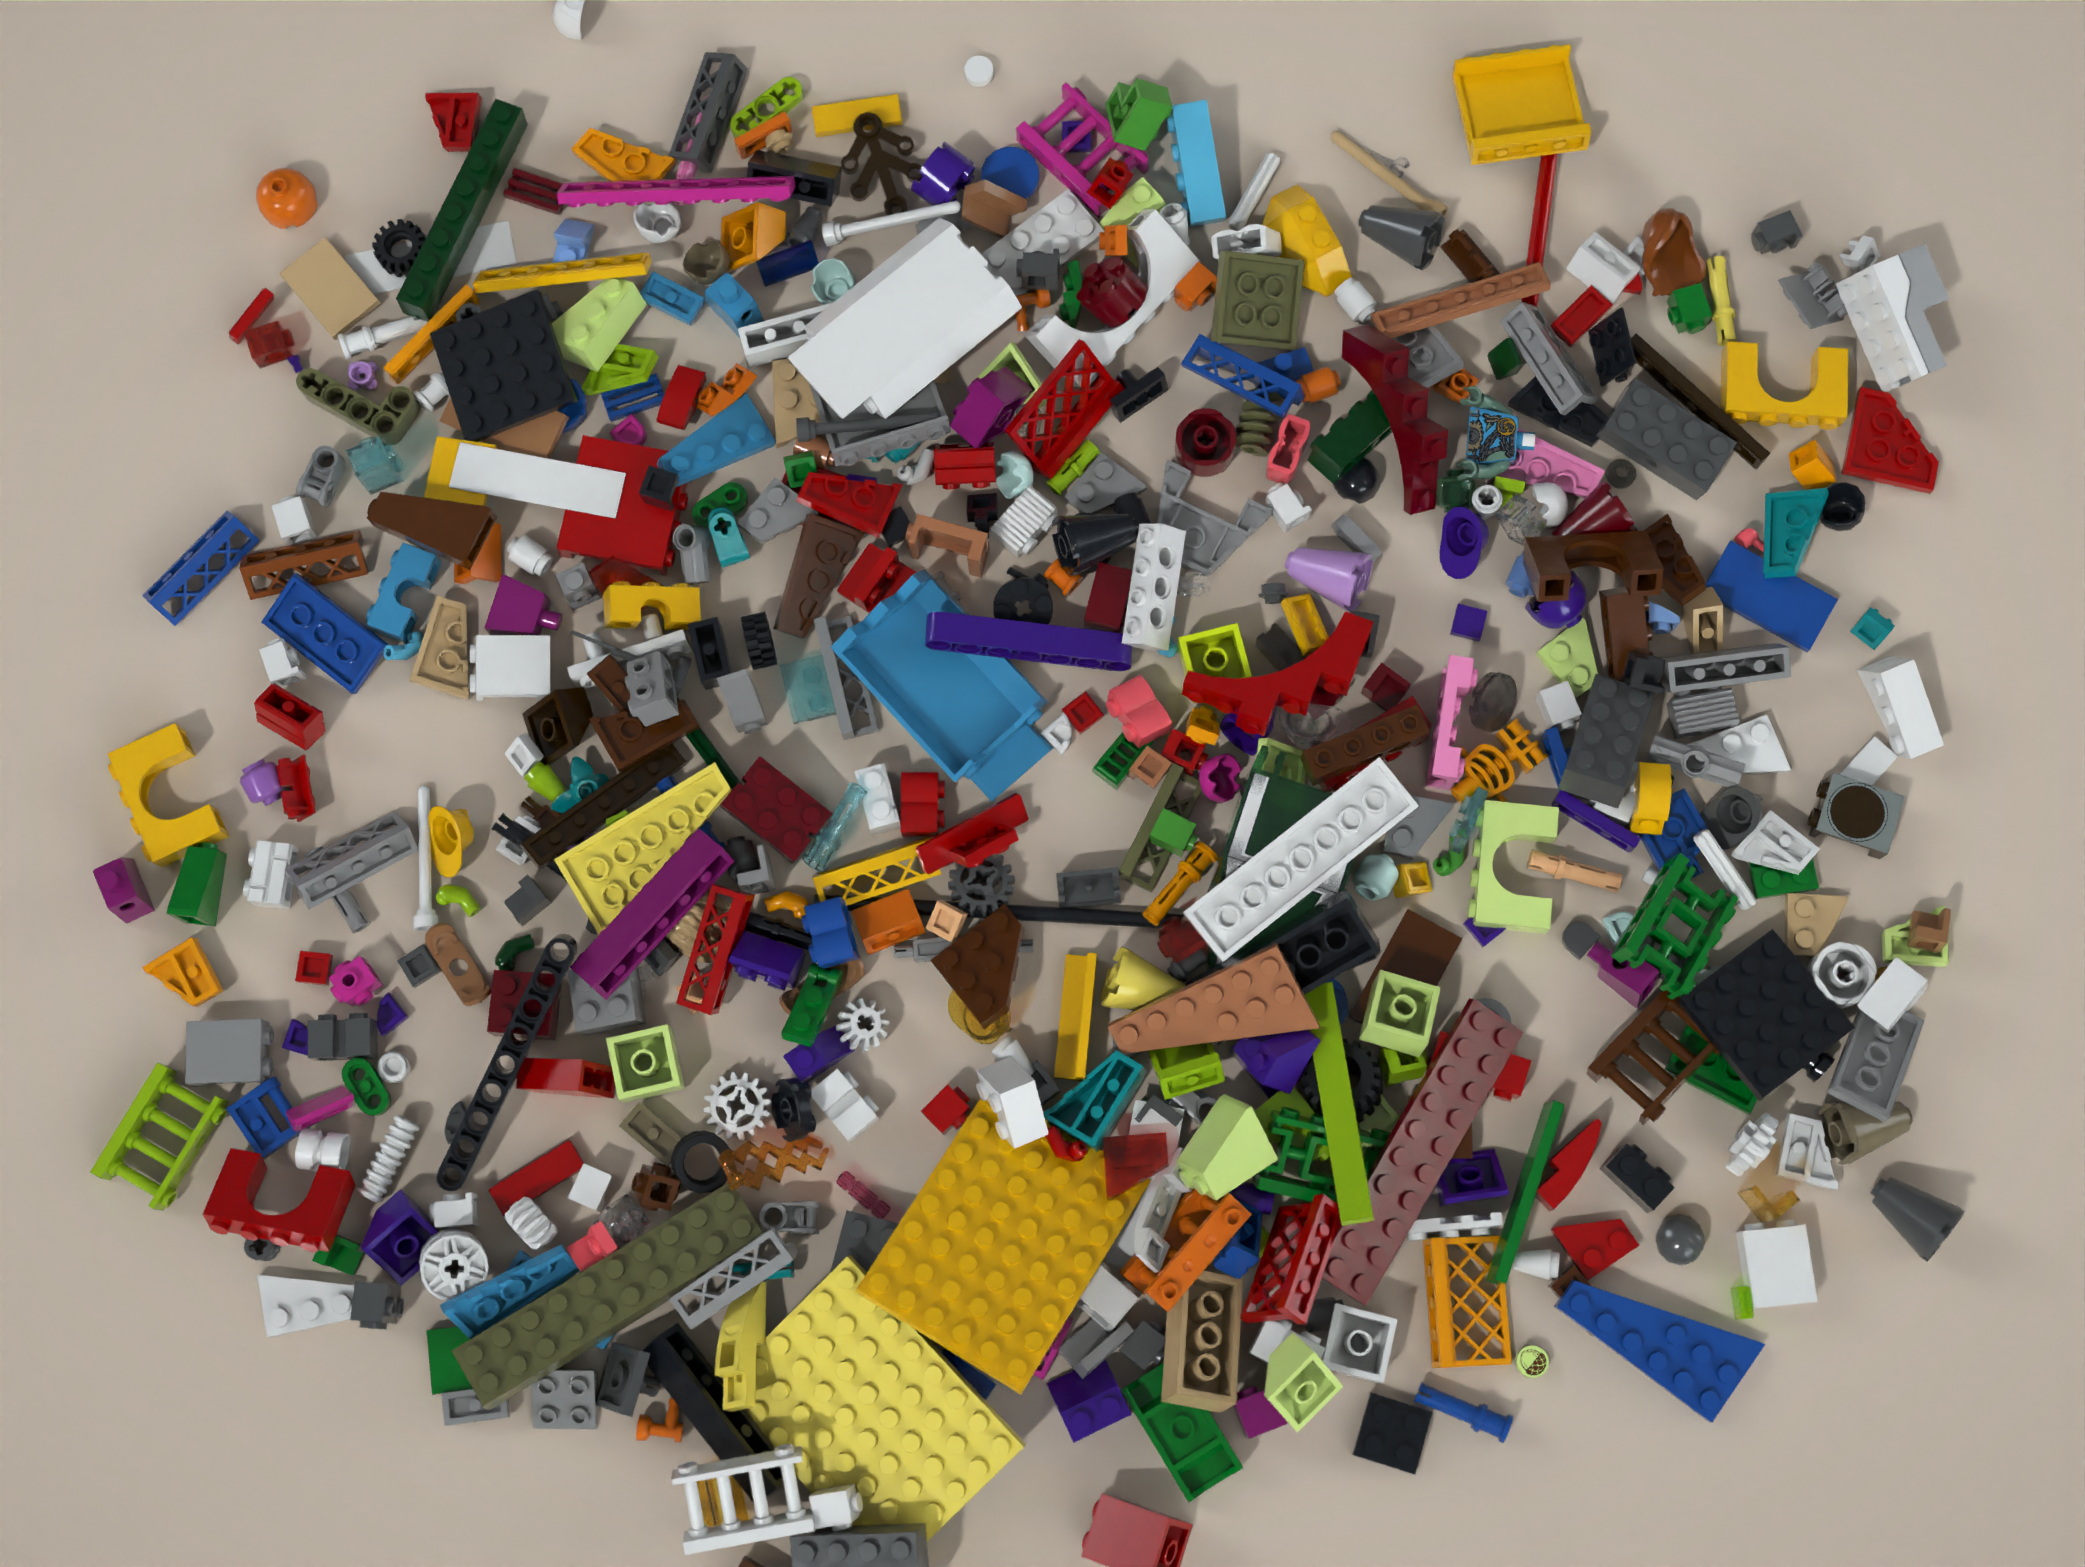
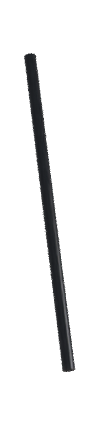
[813,894,1196,930]

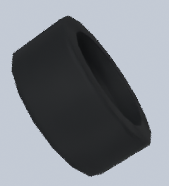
[671,1130,734,1193]

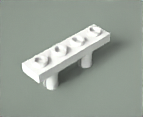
[567,614,692,689]

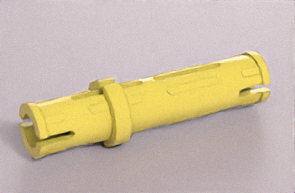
[1706,256,1737,346]

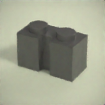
[308,1013,378,1061]

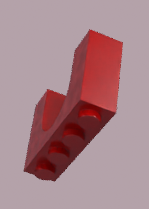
[203,1148,356,1252]

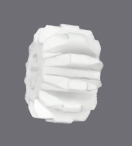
[836,998,890,1052]
[505,1197,558,1251]

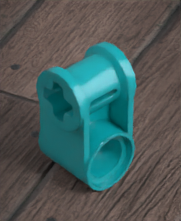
[708,507,750,568]

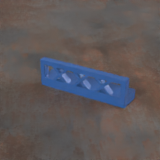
[1181,334,1305,418]
[142,510,260,626]

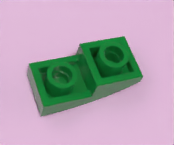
[1058,260,1082,329]

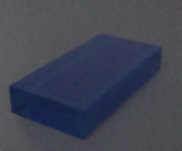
[756,240,819,287]

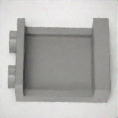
[185,1019,274,1087]

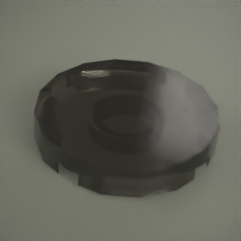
[1469,672,1517,733]

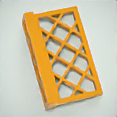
[1422,1236,1512,1368]

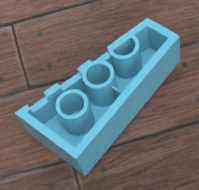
[1166,100,1226,228]

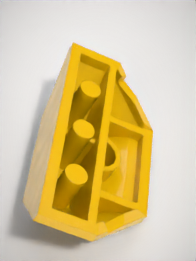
[1262,185,1352,297]

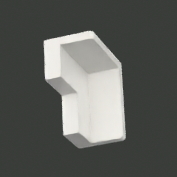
[1857,957,1928,1033]

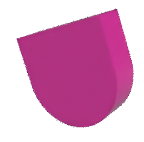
[609,413,646,446]

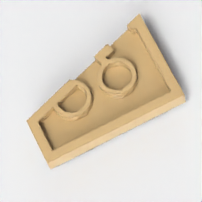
[409,595,469,700]

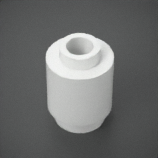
[1334,278,1377,323]
[507,535,554,577]

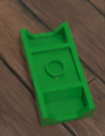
[1121,1363,1243,1502]

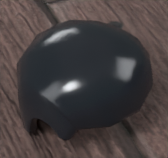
[1333,458,1380,504]
[1819,482,1865,531]

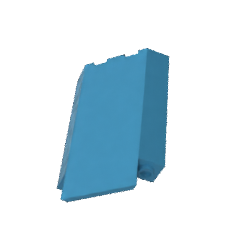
[830,569,1053,802]

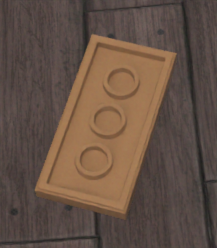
[439,397,569,459]

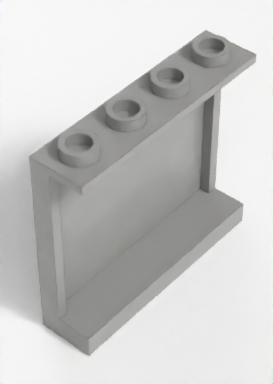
[810,380,951,467]

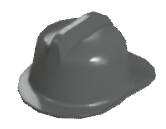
[1700,786,1763,849]

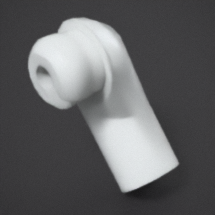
[897,449,934,485]

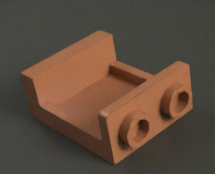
[905,514,990,578]

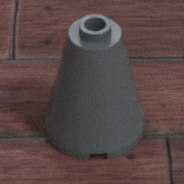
[1358,205,1445,270]
[1871,1177,1965,1262]

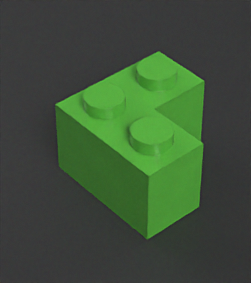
[1105,78,1173,151]

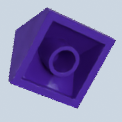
[1437,1149,1509,1207]

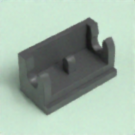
[1056,867,1121,908]

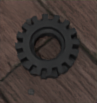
[372,219,426,278]
[741,612,777,670]

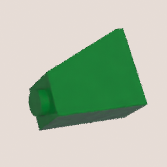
[167,842,227,927]

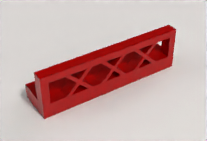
[676,884,755,1015]

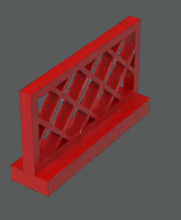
[1004,339,1125,479]
[1240,1194,1341,1325]

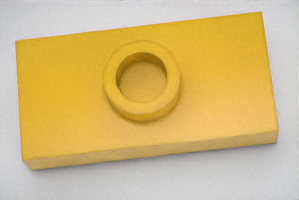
[1280,593,1329,656]

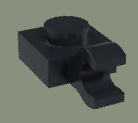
[966,493,998,539]

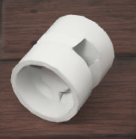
[295,1128,351,1171]

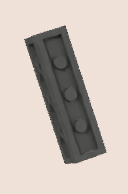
[669,52,748,173]

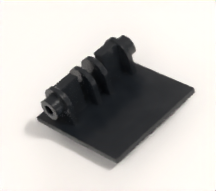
[1588,307,1636,386]

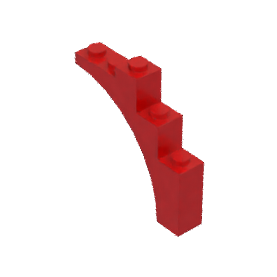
[1181,611,1374,736]

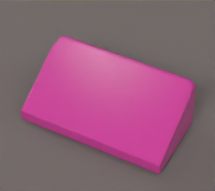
[286,1086,354,1132]

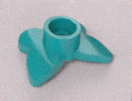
[550,757,609,813]

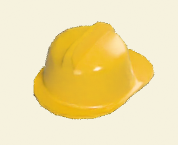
[428,806,474,878]

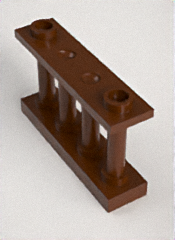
[1587,990,1720,1126]

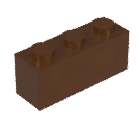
[1599,586,1654,682]

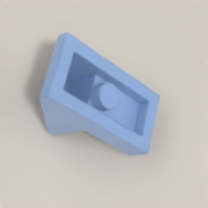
[553,219,594,263]

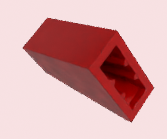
[516,1058,615,1099]

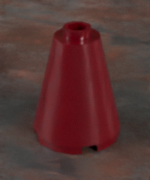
[1551,481,1638,536]

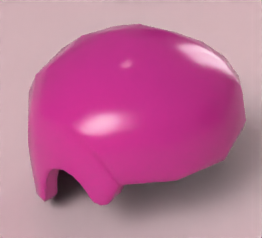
[1199,753,1242,803]

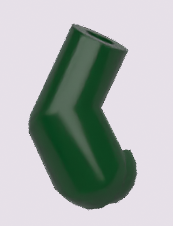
[495,934,535,971]

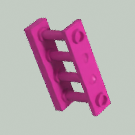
[1016,82,1149,218]

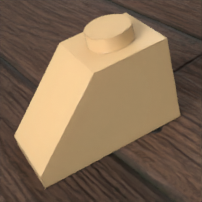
[1683,587,1723,654]

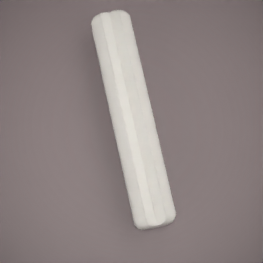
[1228,153,1280,231]
[1693,829,1756,910]

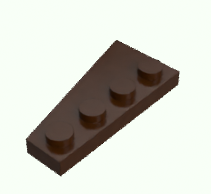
[773,513,865,638]

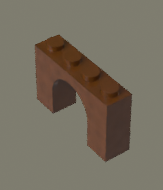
[1523,530,1664,602]

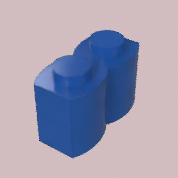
[802,897,859,969]

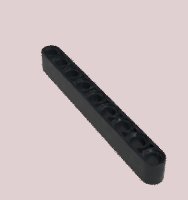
[436,934,578,1191]

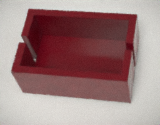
[720,756,833,864]

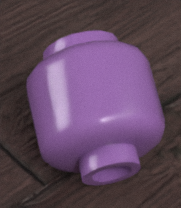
[240,759,285,806]

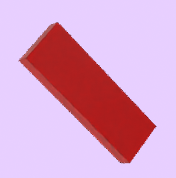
[488,1140,584,1217]

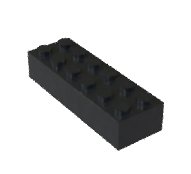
[1186,888,1380,1045]

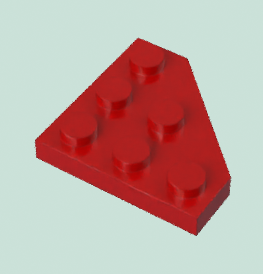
[1841,387,1939,494]

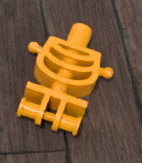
[1450,718,1549,804]

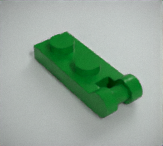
[781,963,843,1047]

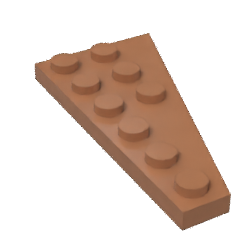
[1108,943,1320,1054]

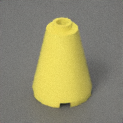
[1100,946,1186,1010]

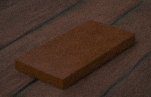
[1348,909,1462,1025]

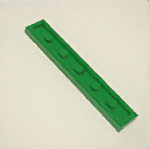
[1485,1100,1565,1285]

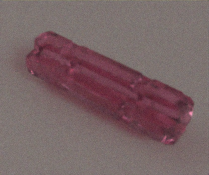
[836,1170,891,1219]

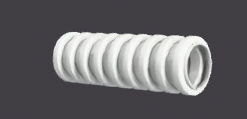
[357,1115,420,1203]

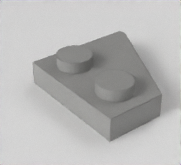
[1064,452,1147,515]
[737,477,821,544]
[1382,795,1453,859]

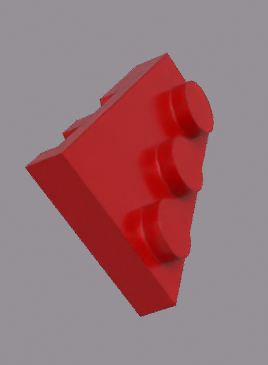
[796,472,903,538]

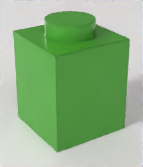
[1149,808,1199,858]

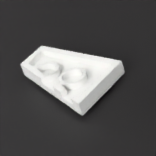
[1407,1212,1503,1241]

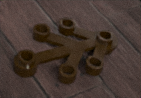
[841,112,922,216]

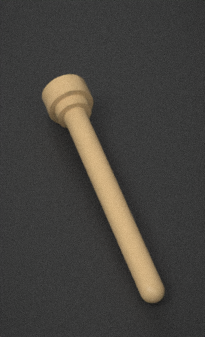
[1330,131,1448,217]

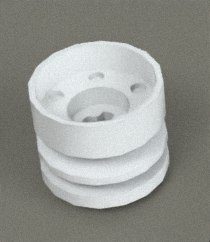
[419,1228,489,1301]

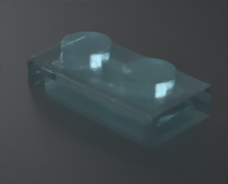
[1448,787,1488,854]

